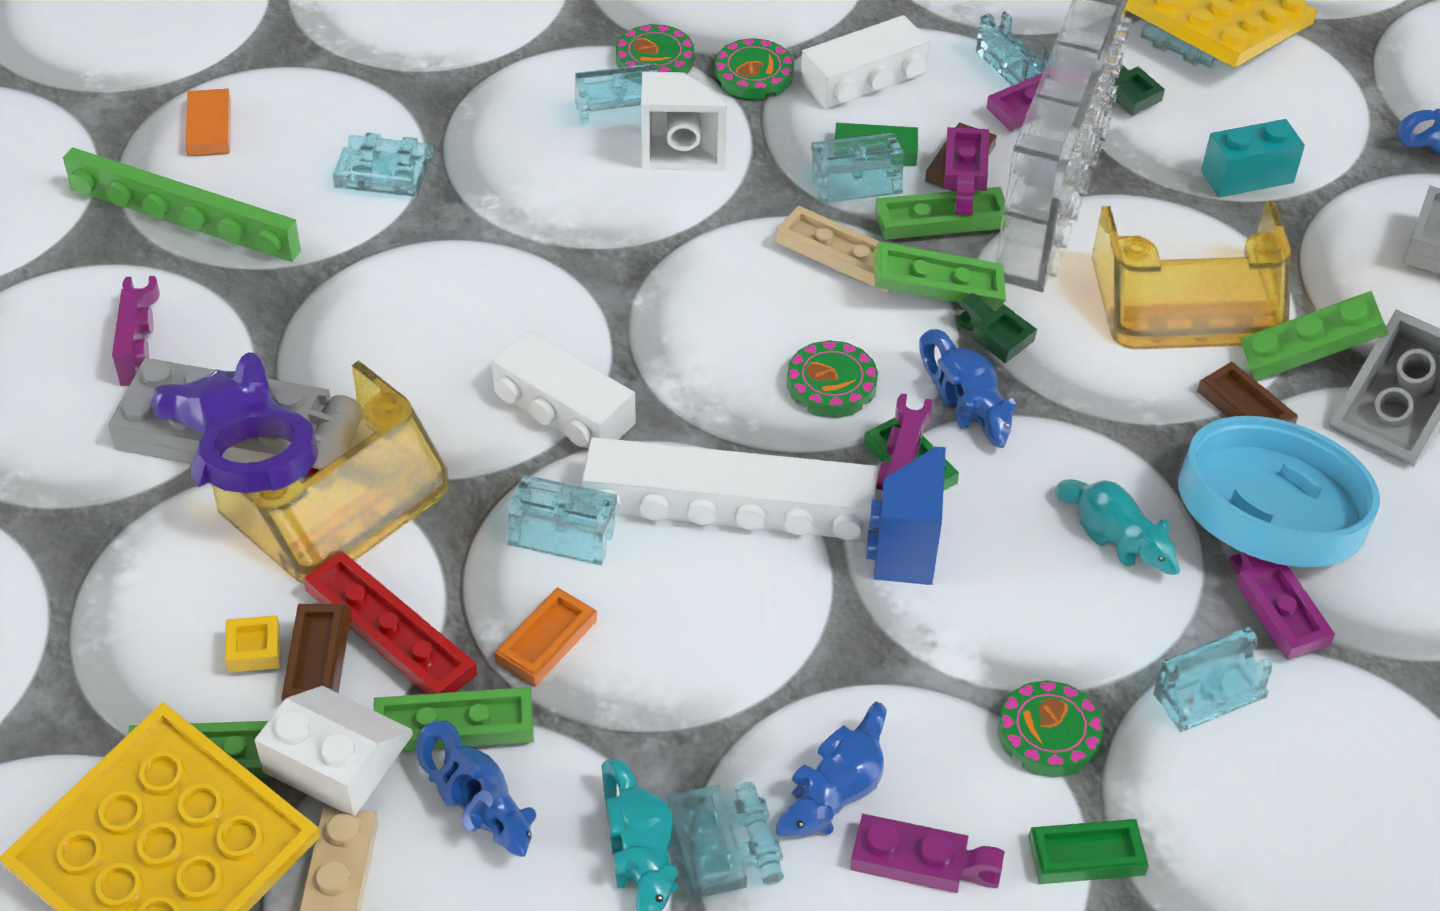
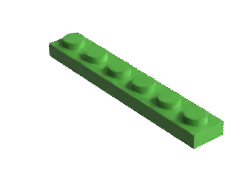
[62,147,301,262]

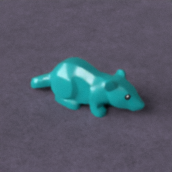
[1055,479,1180,575]
[601,758,678,911]

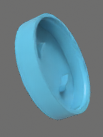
[1178,416,1380,567]

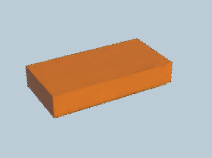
[185,88,231,156]
[494,587,597,687]

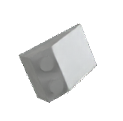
[1329,309,1440,466]

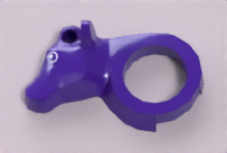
[152,352,318,494]

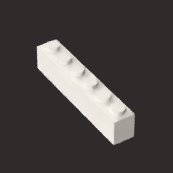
[582,437,878,541]

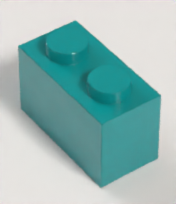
[1201,119,1305,198]

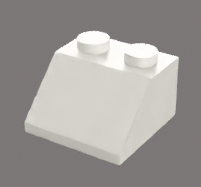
[641,72,727,170]
[255,686,413,816]

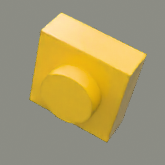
[225,615,280,673]

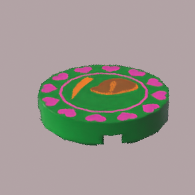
[616,24,694,83]
[714,38,794,100]
[787,340,878,418]
[998,680,1104,777]

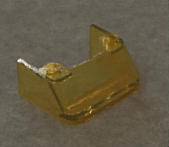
[1091,201,1290,349]
[212,360,449,584]

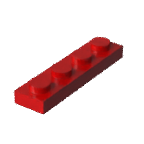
[303,550,477,694]

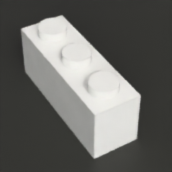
[800,15,930,109]
[492,330,636,449]

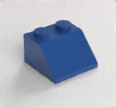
[866,446,946,585]

